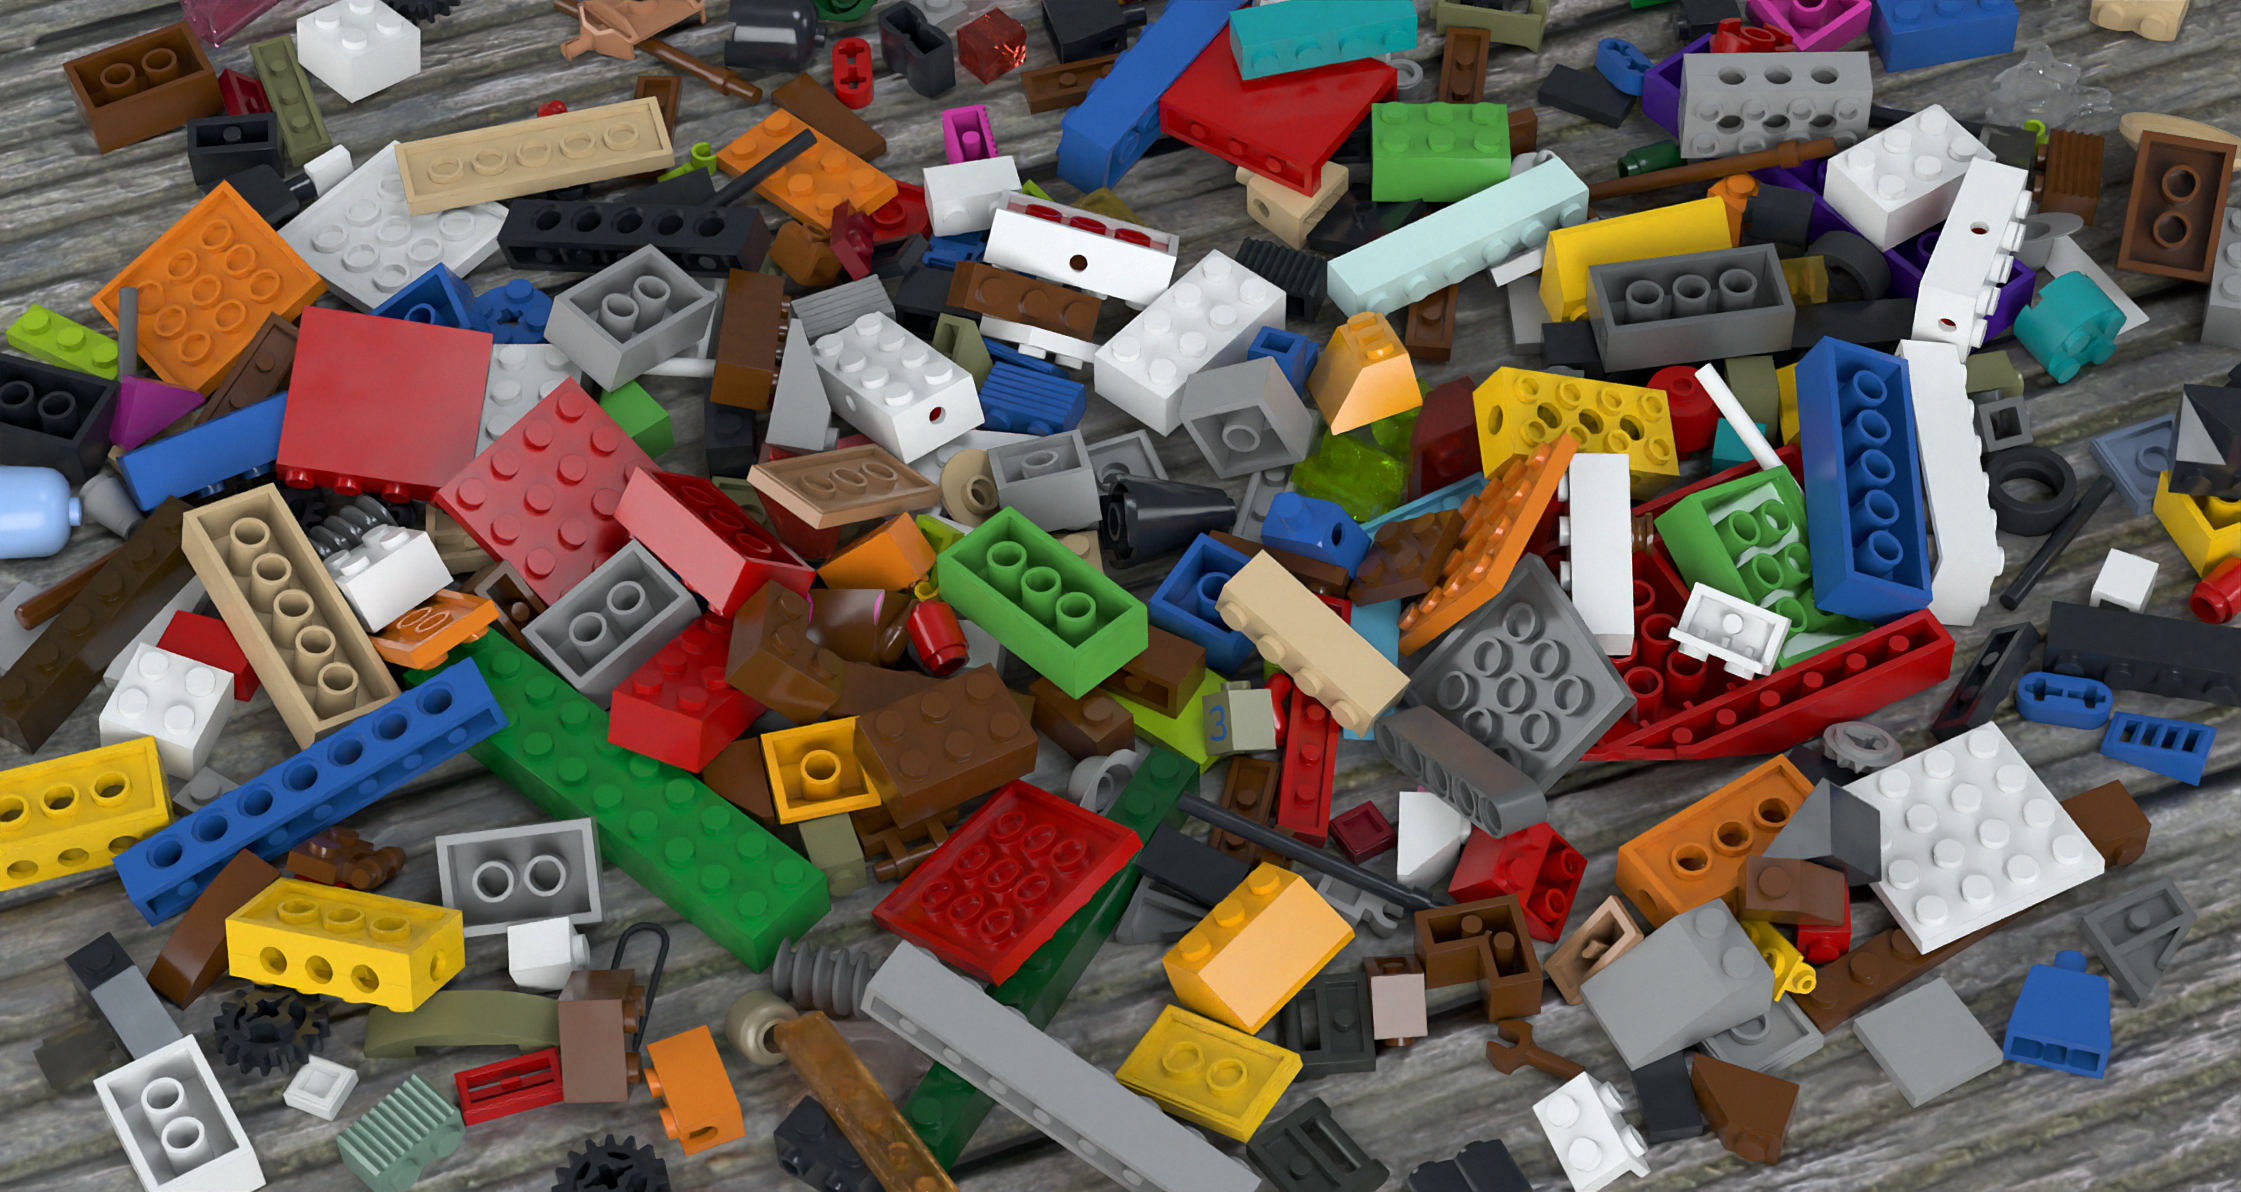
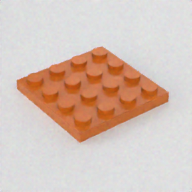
[89,180,330,411]
[1396,432,1580,657]

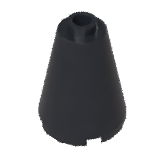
[1099,473,1237,570]

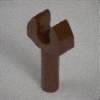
[1486,1020,1586,1082]

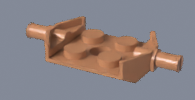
[560,0,706,61]

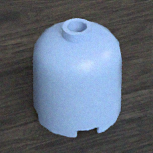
[0,465,82,559]

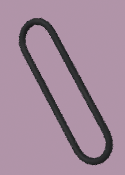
[610,922,670,1052]

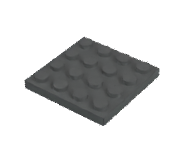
[1403,552,1638,794]

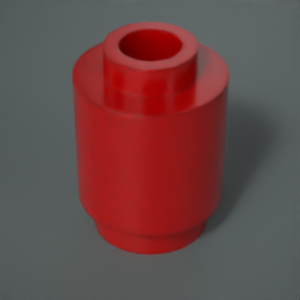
[2189,557,2241,625]
[905,599,970,677]

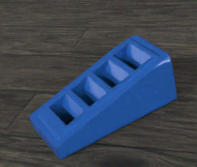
[2099,711,2218,786]

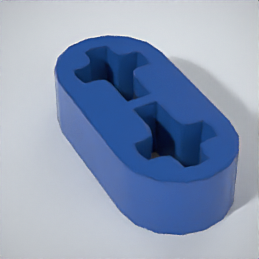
[1594,38,1655,96]
[2014,672,2114,730]

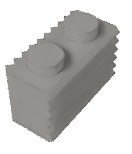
[790,274,896,346]

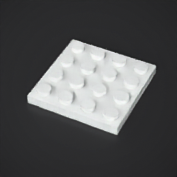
[277,140,509,315]
[1842,721,2105,955]

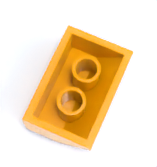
[1306,311,1424,435]
[1161,862,1355,1036]

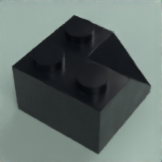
[2168,383,2241,500]

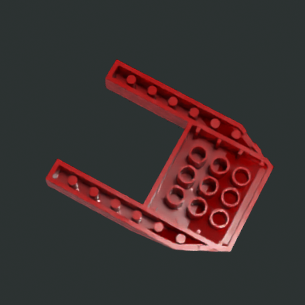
[1535,442,1955,761]

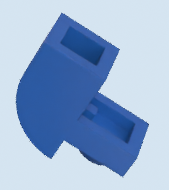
[1247,326,1319,400]

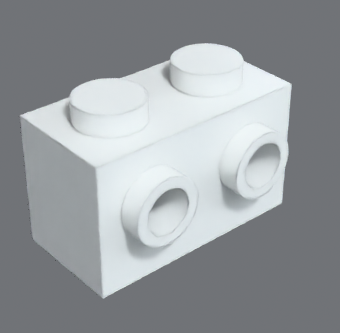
[923,155,1022,237]

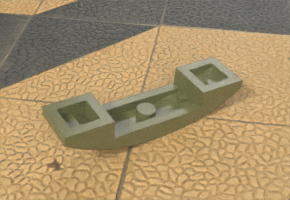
[363,990,561,1058]

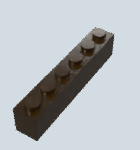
[0,495,197,755]

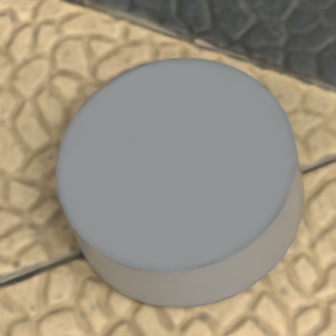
[1386,59,1423,100]

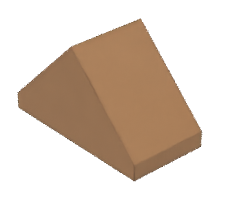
[1543,895,1644,1005]

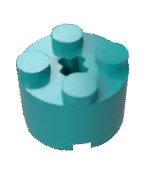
[2013,271,2127,383]

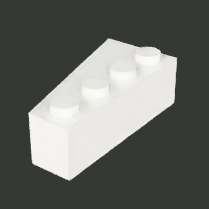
[1557,453,1634,655]

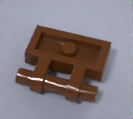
[848,797,959,883]
[285,827,406,889]

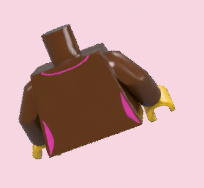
[805,581,947,670]

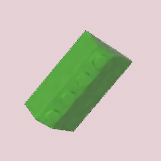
[1653,464,1875,680]

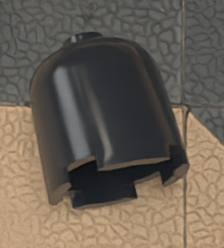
[724,0,827,72]

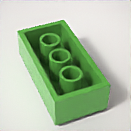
[936,506,1148,700]

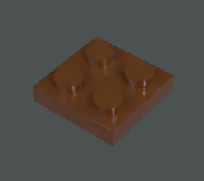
[1347,508,1466,607]

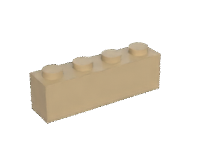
[1215,550,1411,739]

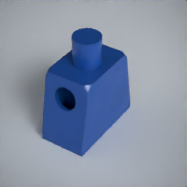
[1260,492,1372,582]
[2002,950,2111,1079]

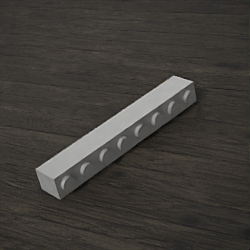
[860,939,1262,1192]

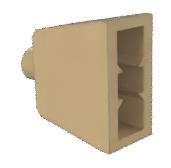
[1235,161,1349,250]

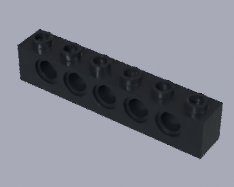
[496,199,773,279]

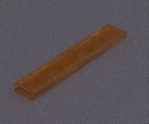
[774,1010,960,1192]

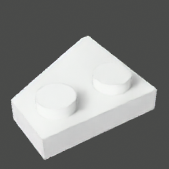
[979,316,1102,370]

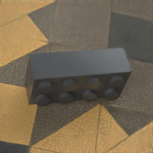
[1586,243,1796,373]

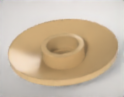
[939,449,1001,529]

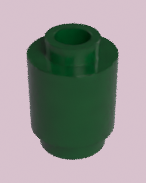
[1617,139,1688,194]

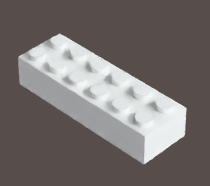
[1894,339,2005,626]

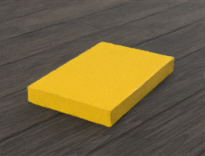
[1114,1004,1303,1143]

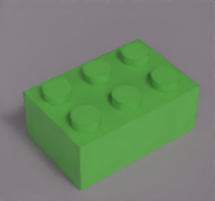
[1370,102,1511,202]

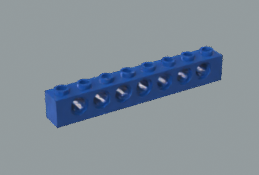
[112,656,510,927]

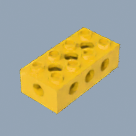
[1472,366,1680,501]
[0,735,175,892]
[225,877,465,1012]

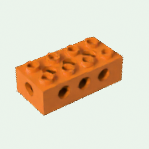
[1615,753,1815,929]

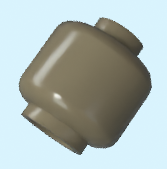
[725,990,802,1066]

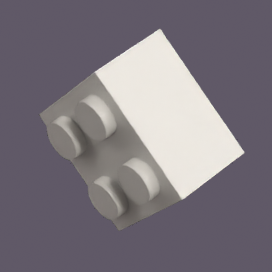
[297,0,421,103]
[322,524,454,633]
[99,642,234,781]

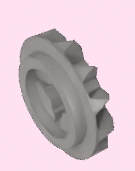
[1821,721,1903,775]

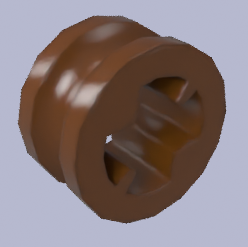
[1631,512,1653,556]

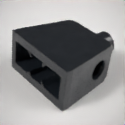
[1041,0,1147,65]
[199,164,317,232]

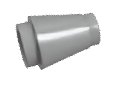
[78,474,146,541]

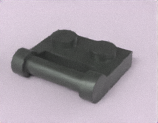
[1280,972,1376,1083]
[1246,1097,1390,1192]

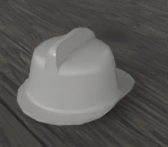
[2010,212,2084,272]
[1064,749,1142,817]

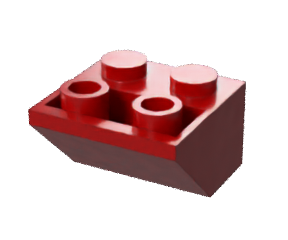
[1447,821,1588,943]

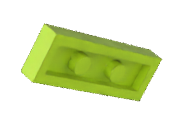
[5,303,144,381]

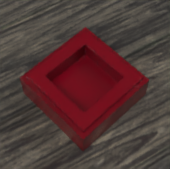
[1328,800,1398,865]

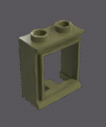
[1430,0,1553,53]

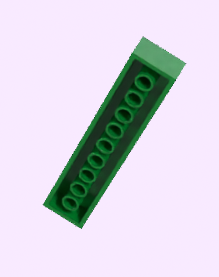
[403,626,831,975]

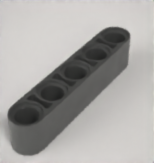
[1374,704,1548,839]

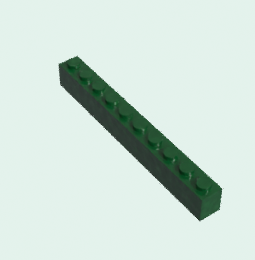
[891,745,1201,1182]

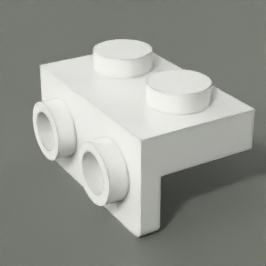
[1668,582,1792,681]
[1532,1071,1651,1192]

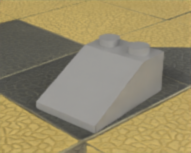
[765,318,839,462]
[1579,898,1775,1071]

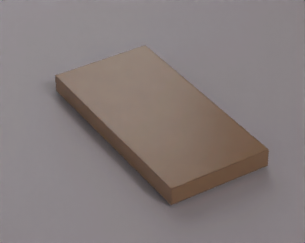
[747,443,943,530]

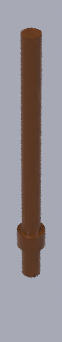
[554,0,763,105]
[1586,136,1837,203]

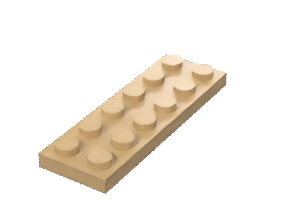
[394,96,675,217]

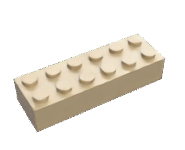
[181,483,402,751]

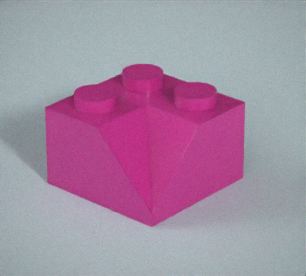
[1745,0,1872,52]

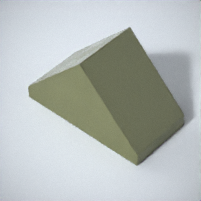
[931,313,994,392]
[1724,355,1779,449]

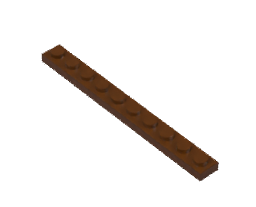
[1404,27,1491,361]

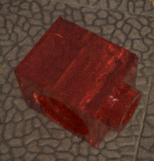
[956,7,1027,85]

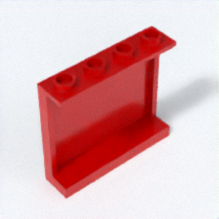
[1159,5,1398,198]
[276,305,493,510]

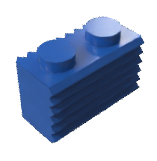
[977,361,1086,437]

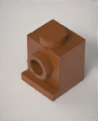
[768,221,842,287]

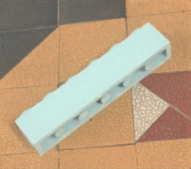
[1327,156,1589,318]

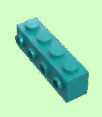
[1229,0,1418,80]

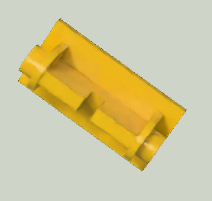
[1739,921,1816,1002]

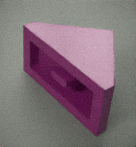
[108,373,206,452]

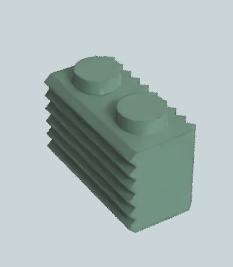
[336,1073,466,1192]

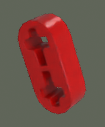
[832,37,875,110]

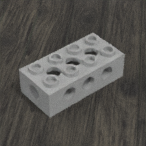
[1677,51,1873,158]

